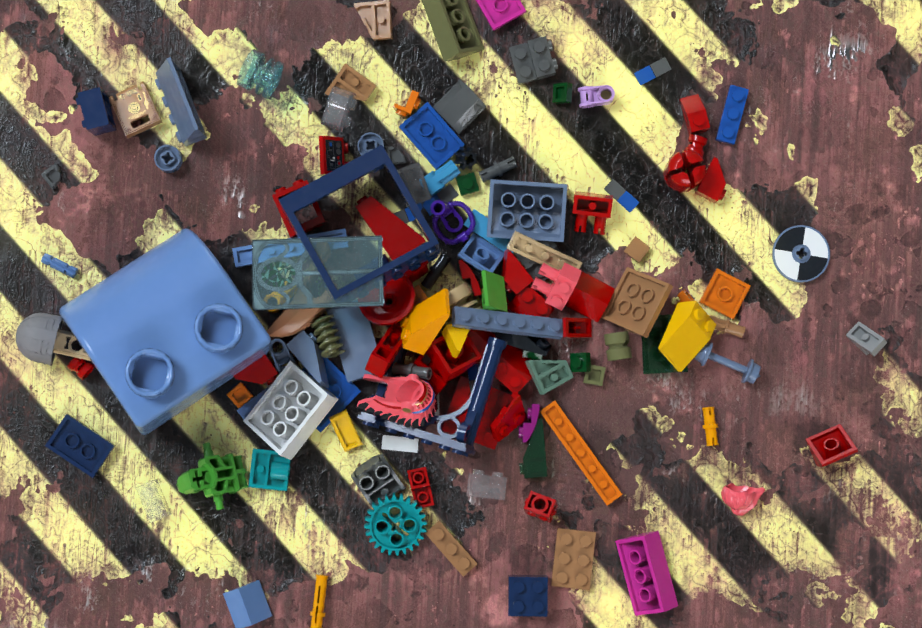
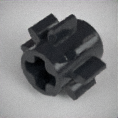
[454,146,478,170]

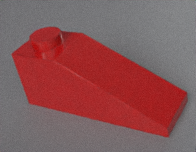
[365,322,403,378]

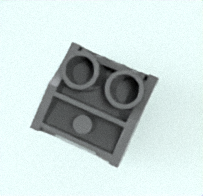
[433,79,486,135]
[351,454,406,508]

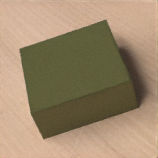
[583,365,606,386]

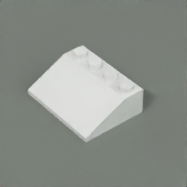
[243,361,338,460]

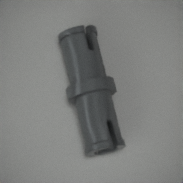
[478,156,518,183]
[392,362,432,380]

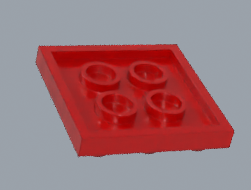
[443,376,514,450]

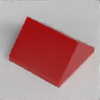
[565,272,615,323]
[805,424,858,467]

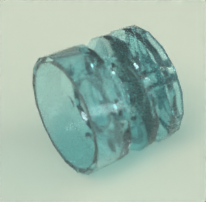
[237,49,284,99]

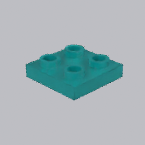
[249,448,291,491]

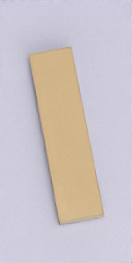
[506,231,582,270]

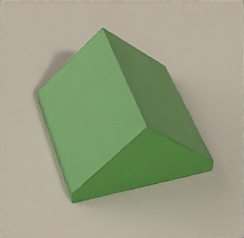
[480,270,508,312]

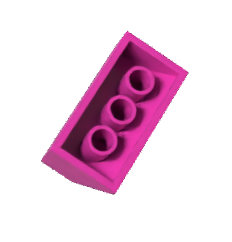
[615,531,678,616]

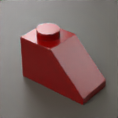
[679,94,710,135]
[695,157,727,203]
[502,249,534,295]
[234,354,279,385]

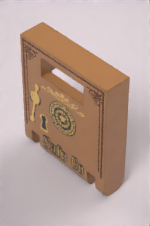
[109,81,163,138]

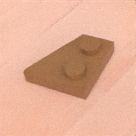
[354,0,393,41]
[325,63,377,101]

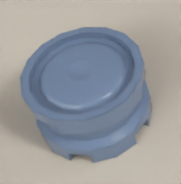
[357,132,385,156]
[154,145,183,173]

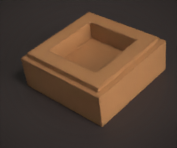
[623,236,650,263]

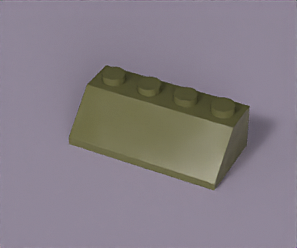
[421,0,484,62]

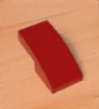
[458,260,482,298]

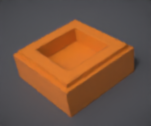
[226,382,254,409]

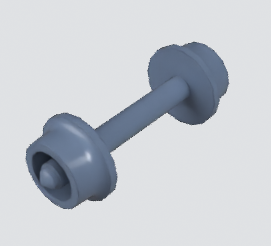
[694,342,761,384]

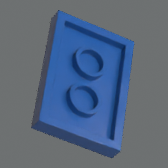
[399,102,465,170]

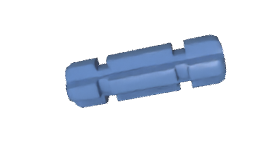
[41,253,78,278]

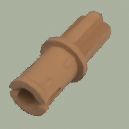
[710,316,746,338]

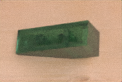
[519,418,548,478]

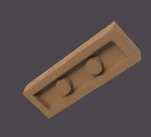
[425,520,478,577]

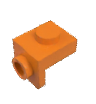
[393,90,422,118]

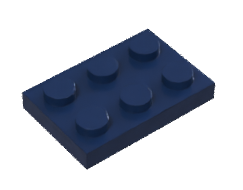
[45,414,116,478]

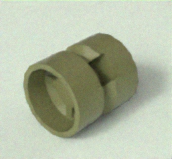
[604,331,632,361]

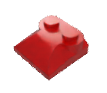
[507,286,555,317]

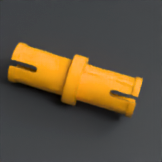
[702,407,719,446]

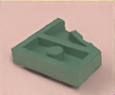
[525,360,574,395]

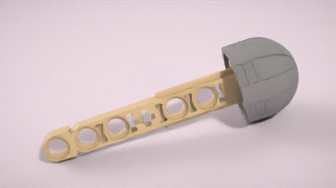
[16,313,91,366]

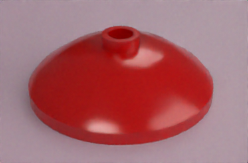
[358,275,416,325]

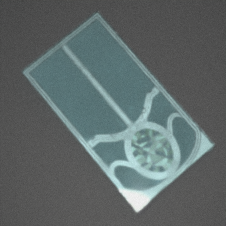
[251,235,385,310]

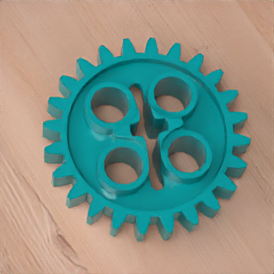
[364,493,427,556]

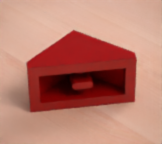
[562,318,592,338]

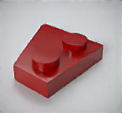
[490,392,527,442]

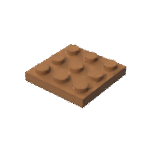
[601,267,673,338]

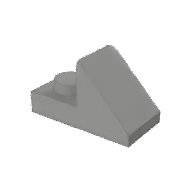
[846,321,887,356]

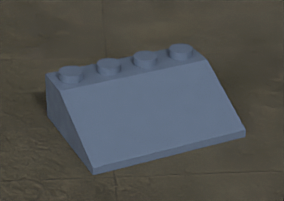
[155,57,207,146]
[487,179,567,242]

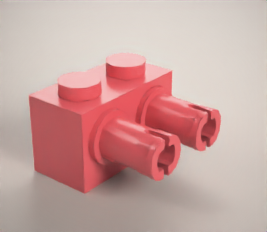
[531,263,582,311]

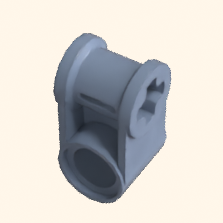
[269,338,298,374]

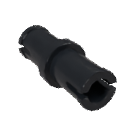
[421,252,452,290]

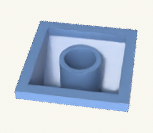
[458,233,504,273]
[223,580,273,628]

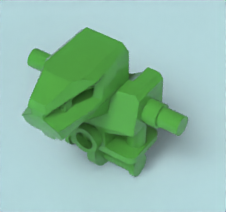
[177,443,249,511]

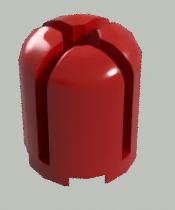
[663,150,706,193]

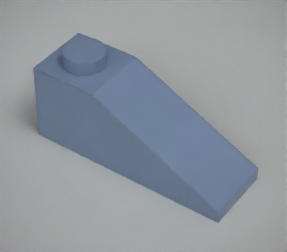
[286,330,329,389]

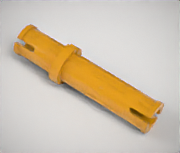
[310,574,328,628]

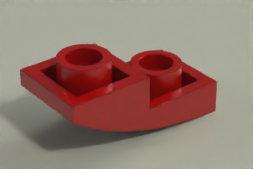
[407,467,435,508]

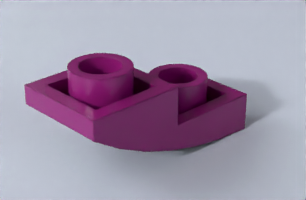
[518,404,540,442]

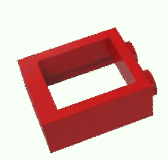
[272,179,327,238]

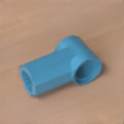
[420,160,461,196]

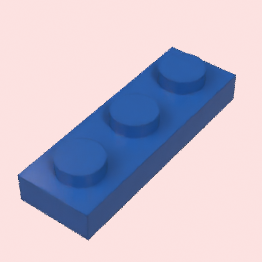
[715,85,749,145]

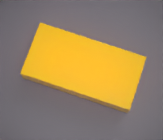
[329,409,363,452]

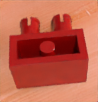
[572,191,613,235]

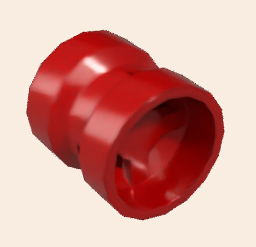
[685,134,708,158]
[67,357,95,380]

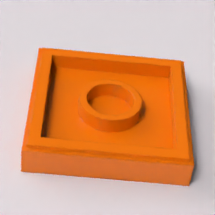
[699,268,751,320]

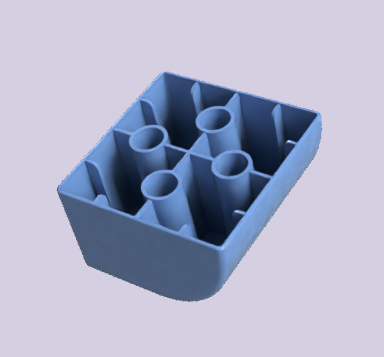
[59,228,271,435]

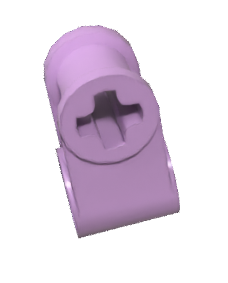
[578,85,615,108]

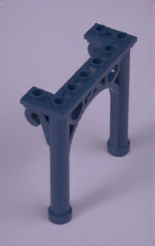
[357,321,507,457]

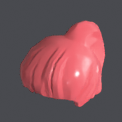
[721,483,765,516]

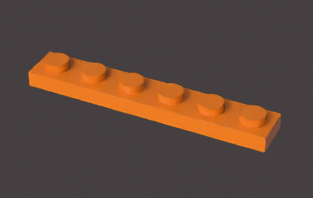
[539,400,623,505]

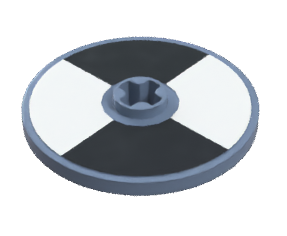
[772,225,830,283]

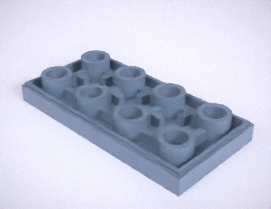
[326,300,377,383]

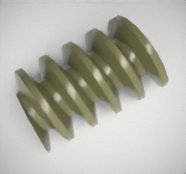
[311,314,346,358]

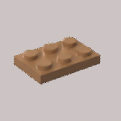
[551,528,596,590]

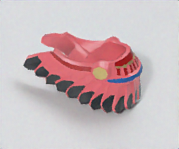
[357,374,438,428]

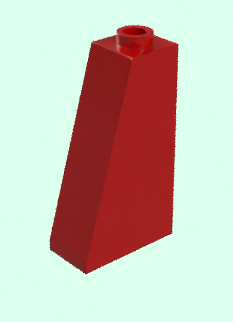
[355,196,426,261]

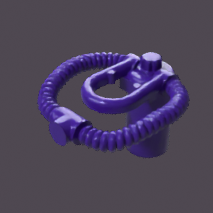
[430,200,476,245]

